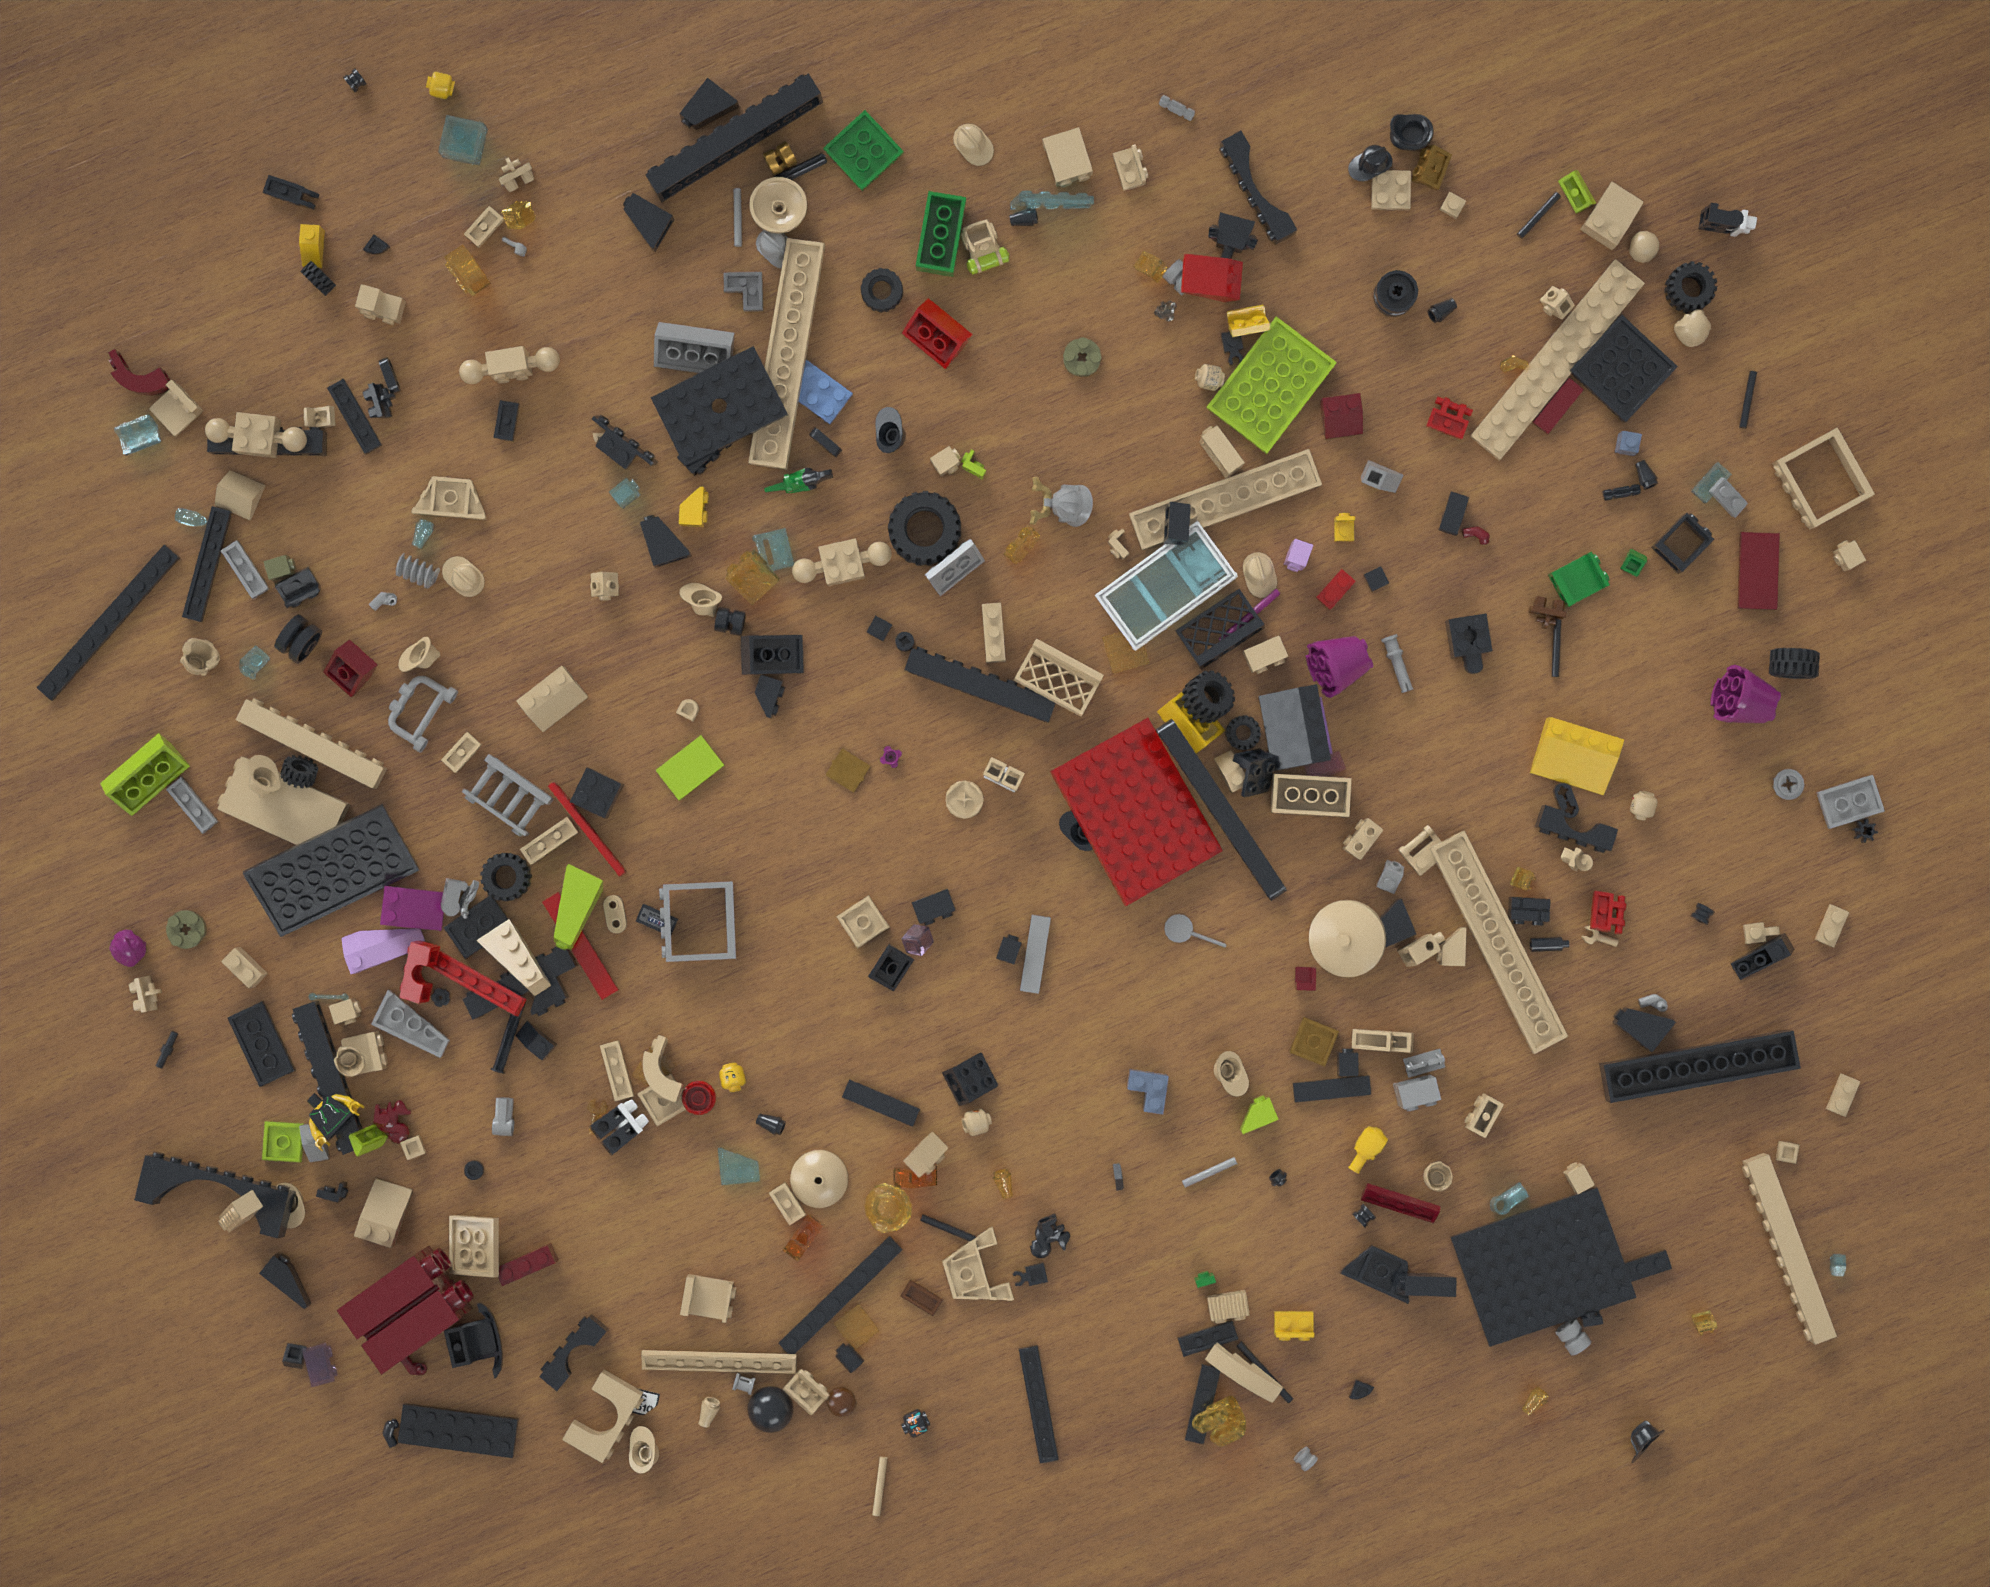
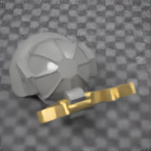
[1030,477,1093,527]

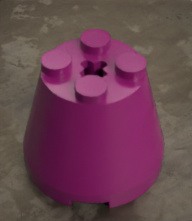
[1306,636,1373,698]
[1711,665,1781,724]

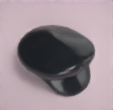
[1390,114,1434,151]

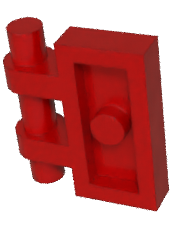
[1425,396,1473,440]
[1590,891,1627,934]

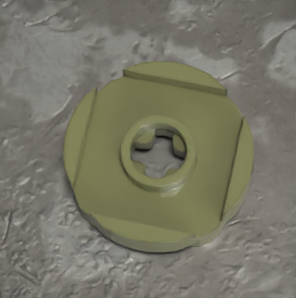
[1063,337,1101,377]
[166,910,207,949]

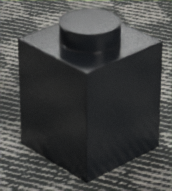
[996,934,1022,964]
[1337,1048,1359,1076]

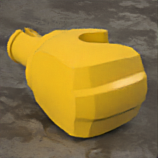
[1348,1126,1388,1174]

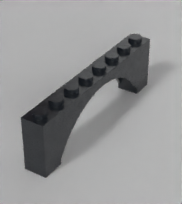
[134,1152,296,1239]

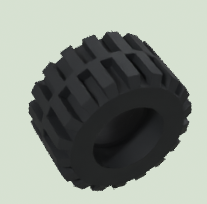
[1664,261,1718,313]
[1769,648,1820,679]
[1182,670,1235,723]
[480,853,532,901]

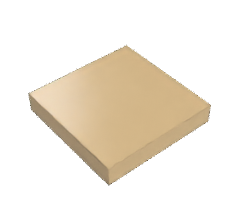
[837,895,889,949]
[638,1074,686,1127]

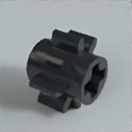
[1852,819,1878,843]

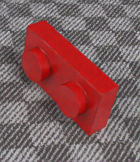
[1316,569,1356,610]

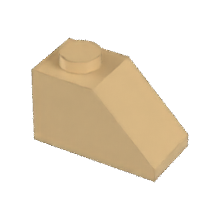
[1214,751,1245,793]
[1436,927,1466,966]

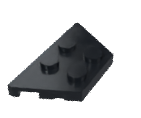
[1340,1245,1409,1304]

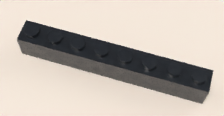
[904,647,1056,723]
[292,1001,363,1155]

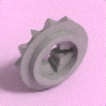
[1773,769,1804,800]

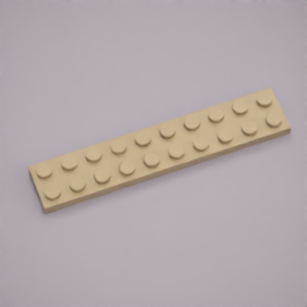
[1129,449,1322,550]

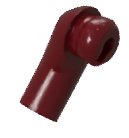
[1462,526,1490,545]
[400,1356,427,1376]

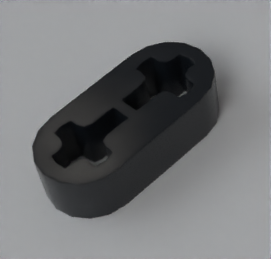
[378,357,401,393]
[809,427,842,458]
[1553,783,1579,818]

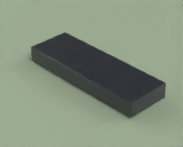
[1177,1320,1238,1357]

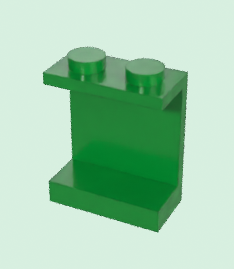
[1548,551,1610,608]

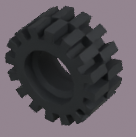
[300,261,336,296]
[1225,715,1261,750]
[280,755,318,789]

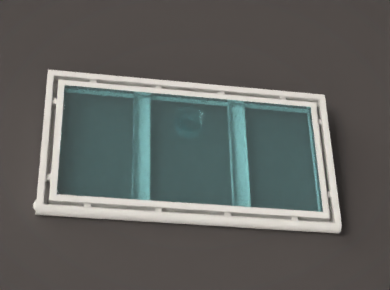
[1095,521,1238,651]

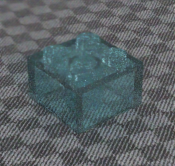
[438,115,488,166]

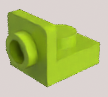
[961,449,986,479]

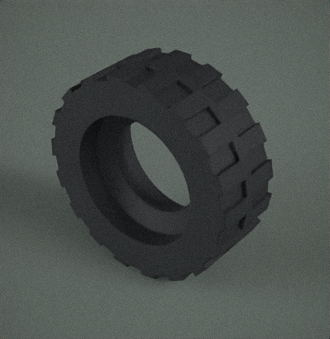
[861,268,903,313]

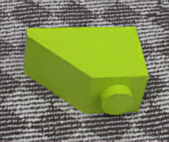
[1240,1095,1279,1134]

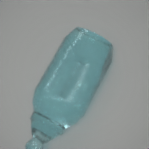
[175,508,208,527]

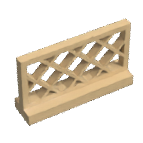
[1014,638,1104,717]

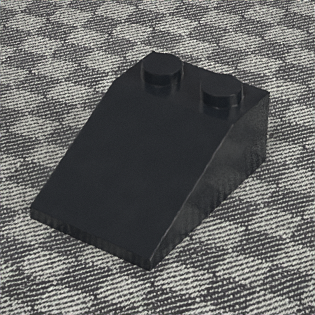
[741,635,804,675]

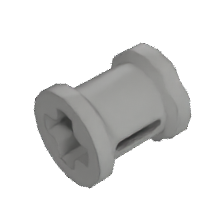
[732,1373,755,1395]

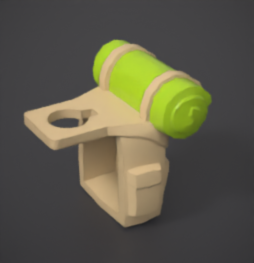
[961,219,1009,275]

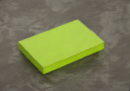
[656,735,725,801]

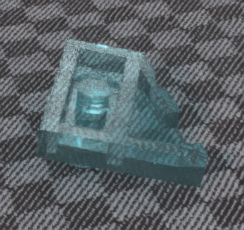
[718,1147,760,1185]

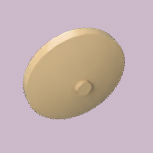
[1309,900,1386,977]

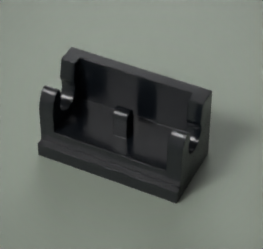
[1163,501,1191,545]

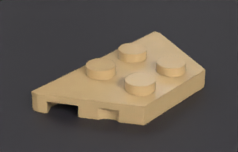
[412,476,487,520]

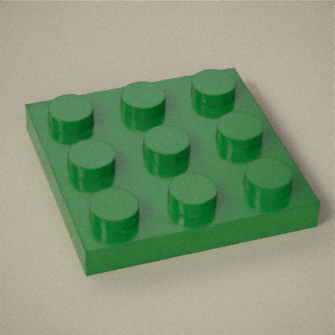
[823,110,904,191]

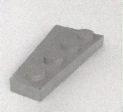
[371,990,450,1058]

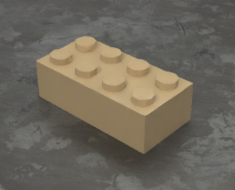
[1270,774,1351,817]

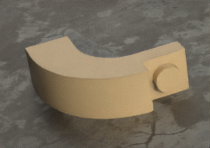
[643,1035,684,1104]

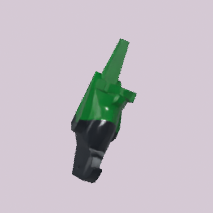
[764,468,834,493]

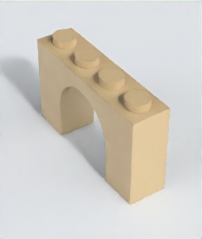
[562,1369,644,1463]

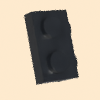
[275,566,321,609]

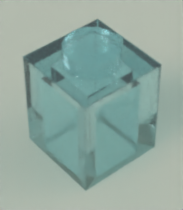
[609,478,640,509]

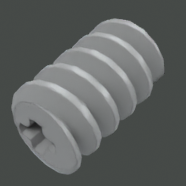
[396,553,440,589]

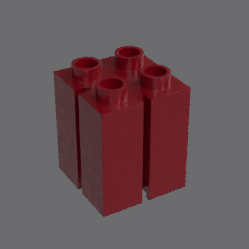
[336,1245,474,1375]

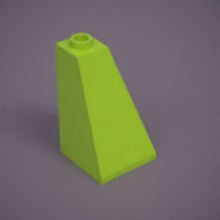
[554,864,603,950]

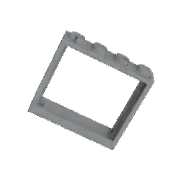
[659,882,736,962]

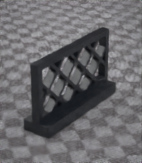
[1175,589,1265,670]

